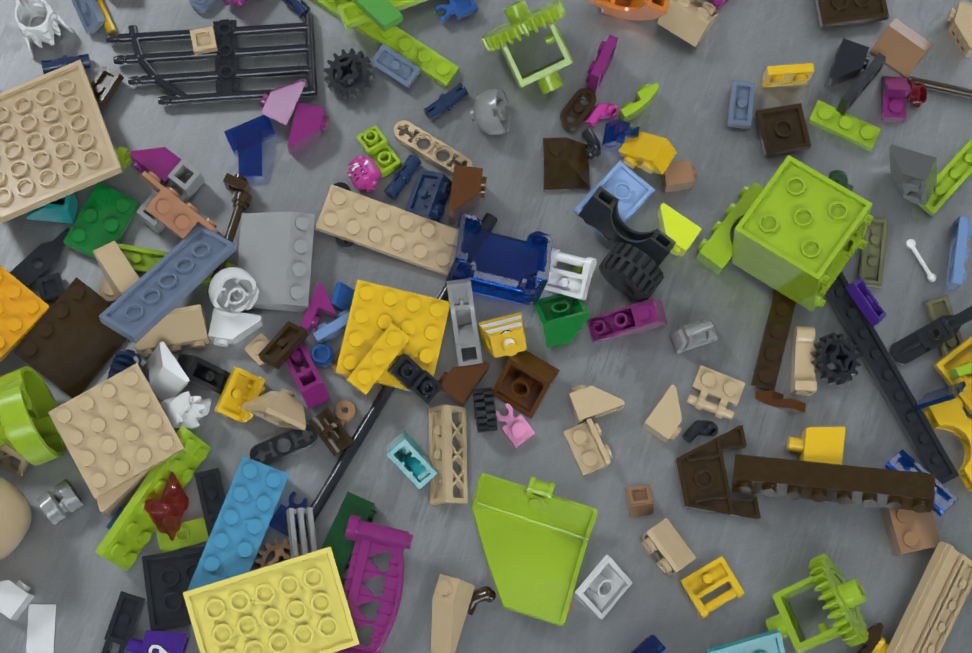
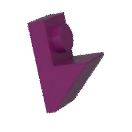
[881,76,911,122]
[300,282,337,335]

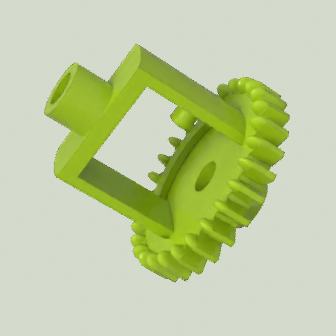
[481,0,573,94]
[766,553,869,653]

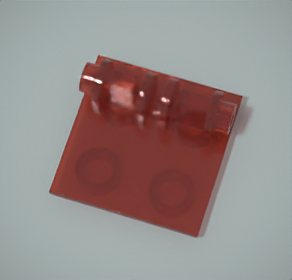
[144,472,189,541]

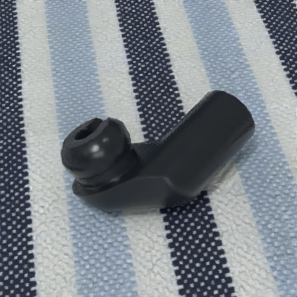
[681,420,718,444]

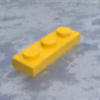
[346,323,411,396]

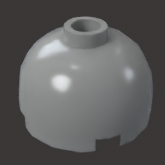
[470,88,510,135]

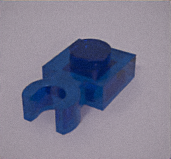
[269,491,308,538]

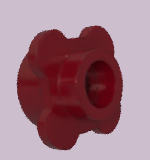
[907,81,927,108]

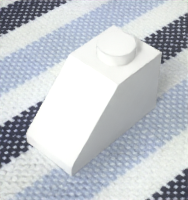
[208,308,264,347]
[0,580,34,621]

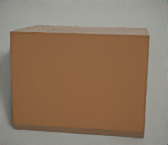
[869,18,933,79]

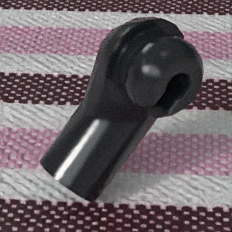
[581,128,601,160]

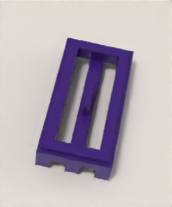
[845,277,887,327]

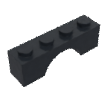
[578,186,676,266]

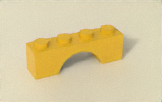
[921,391,972,493]

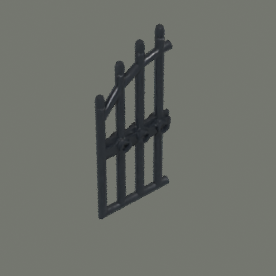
[106,14,318,105]

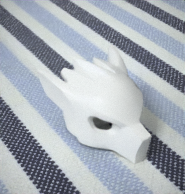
[15,0,75,59]
[160,391,212,433]

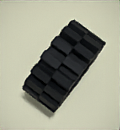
[472,387,498,433]

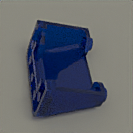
[446,213,553,305]

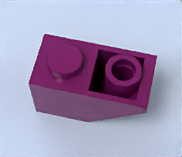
[129,147,182,187]

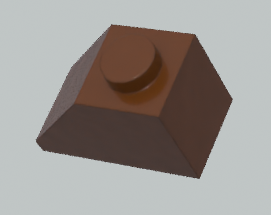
[438,361,490,407]

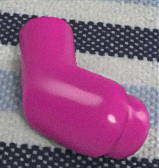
[585,103,619,128]

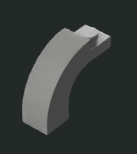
[446,278,483,367]

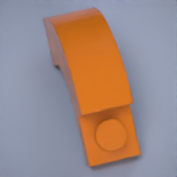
[585,0,669,21]

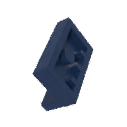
[405,169,452,223]

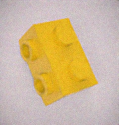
[214,367,266,423]

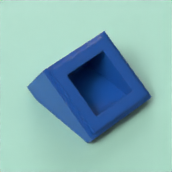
[331,281,354,312]

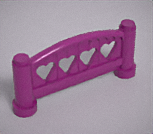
[334,515,413,653]

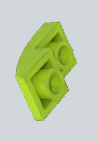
[618,82,659,125]
[356,125,402,178]

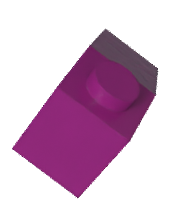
[286,343,331,409]

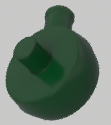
[827,170,853,191]

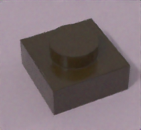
[223,173,251,193]

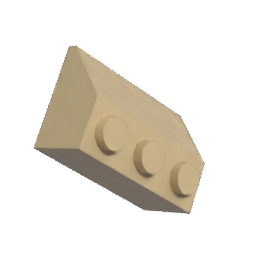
[134,304,211,358]

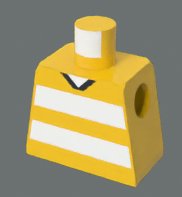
[477,312,527,358]

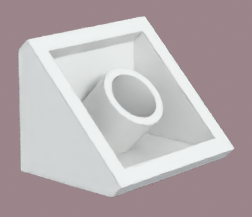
[573,554,633,620]

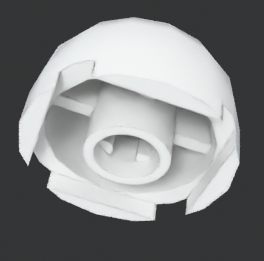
[208,267,259,317]

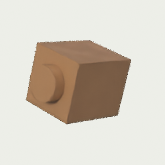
[661,160,697,193]

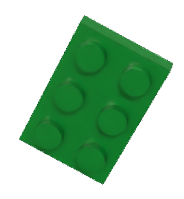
[63,183,141,259]

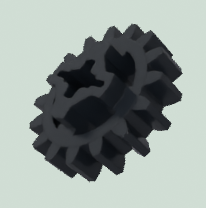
[324,48,375,100]
[811,333,861,385]

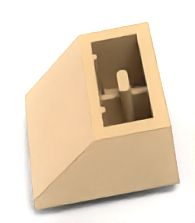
[657,0,720,47]
[641,518,696,577]

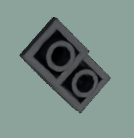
[387,353,443,405]

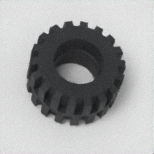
[599,242,664,302]

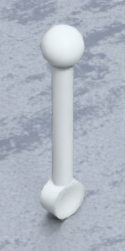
[906,239,936,282]

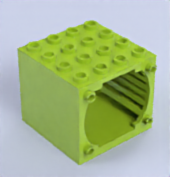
[732,155,874,312]

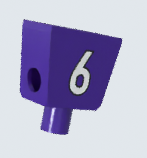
[126,630,190,653]

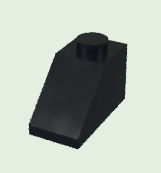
[824,38,870,88]
[177,353,231,396]

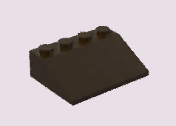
[13,277,127,399]

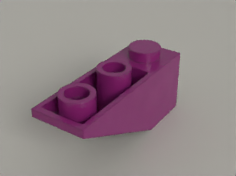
[587,298,668,343]

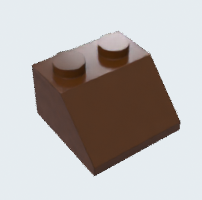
[449,165,487,225]
[493,350,560,419]

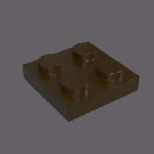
[755,103,811,157]

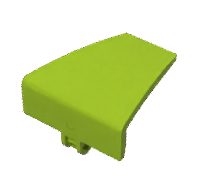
[471,473,598,626]

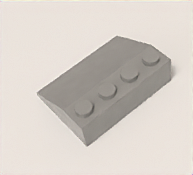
[237,212,315,313]

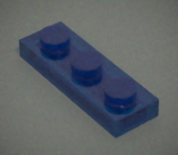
[885,449,958,517]

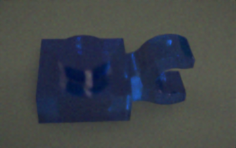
[602,119,640,148]

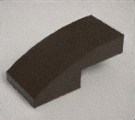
[856,622,883,653]

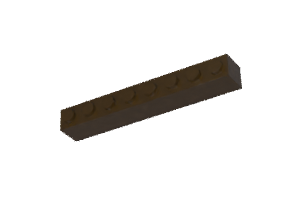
[732,454,935,513]

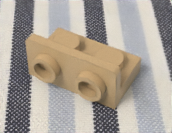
[563,418,613,477]

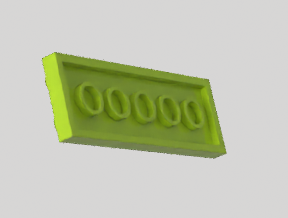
[95,426,211,571]

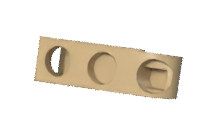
[790,326,817,395]

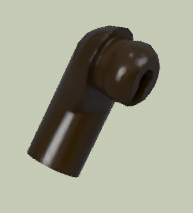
[467,586,496,616]

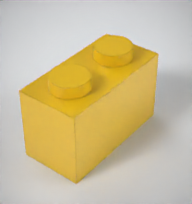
[618,129,677,175]

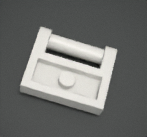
[540,248,597,300]

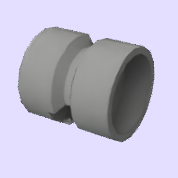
[36,479,84,525]

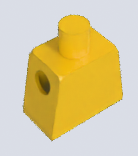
[786,427,846,465]

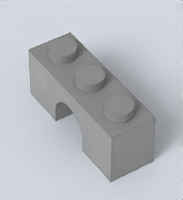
[136,159,205,234]

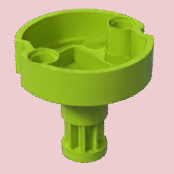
[0,366,66,466]

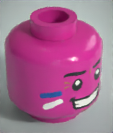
[347,155,382,192]

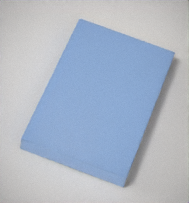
[574,160,655,242]

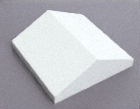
[143,341,190,401]

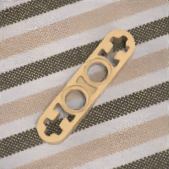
[394,120,473,176]

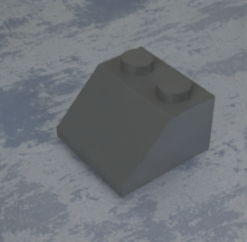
[889,144,937,205]

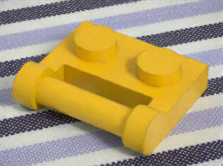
[679,556,745,620]

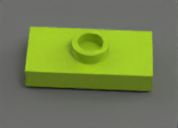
[156,517,209,553]

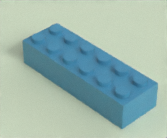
[187,456,289,591]

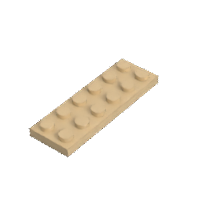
[315,184,465,277]

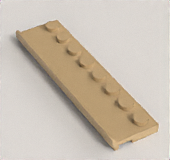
[885,542,972,653]

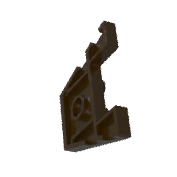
[675,425,761,520]

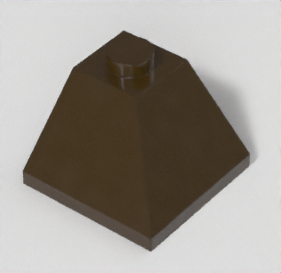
[541,137,590,191]

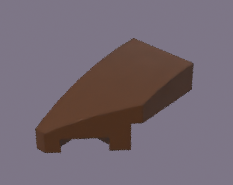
[755,390,806,413]

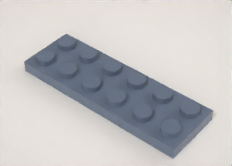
[99,224,236,344]

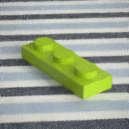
[807,100,881,151]

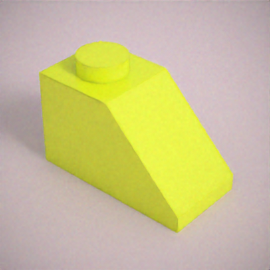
[658,203,702,257]

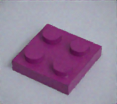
[586,35,618,94]

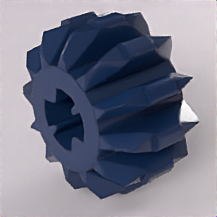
[107,348,142,379]

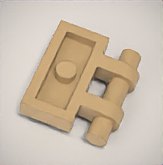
[686,365,745,420]

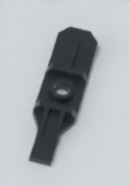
[10,227,70,288]
[889,306,972,365]

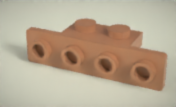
[138,171,219,240]

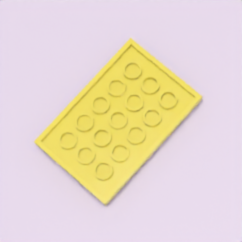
[183,547,359,653]

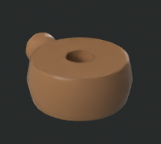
[334,400,357,429]

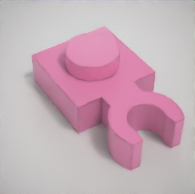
[496,403,535,449]

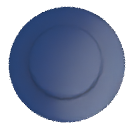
[310,343,334,367]

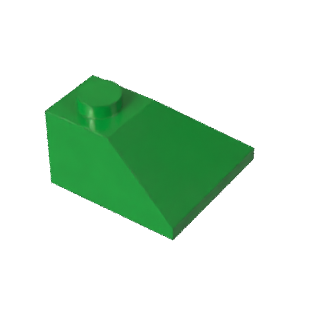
[532,294,590,348]

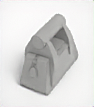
[670,318,719,353]

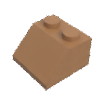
[881,508,940,557]

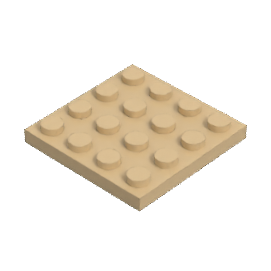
[48,363,185,499]

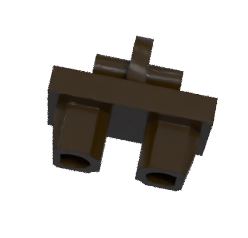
[308,407,354,457]

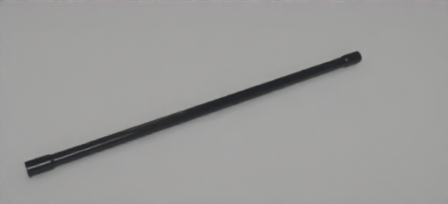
[296,213,498,545]

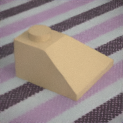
[241,389,306,430]

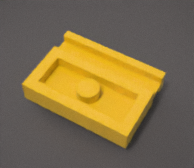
[761,63,814,87]

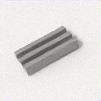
[286,507,317,558]

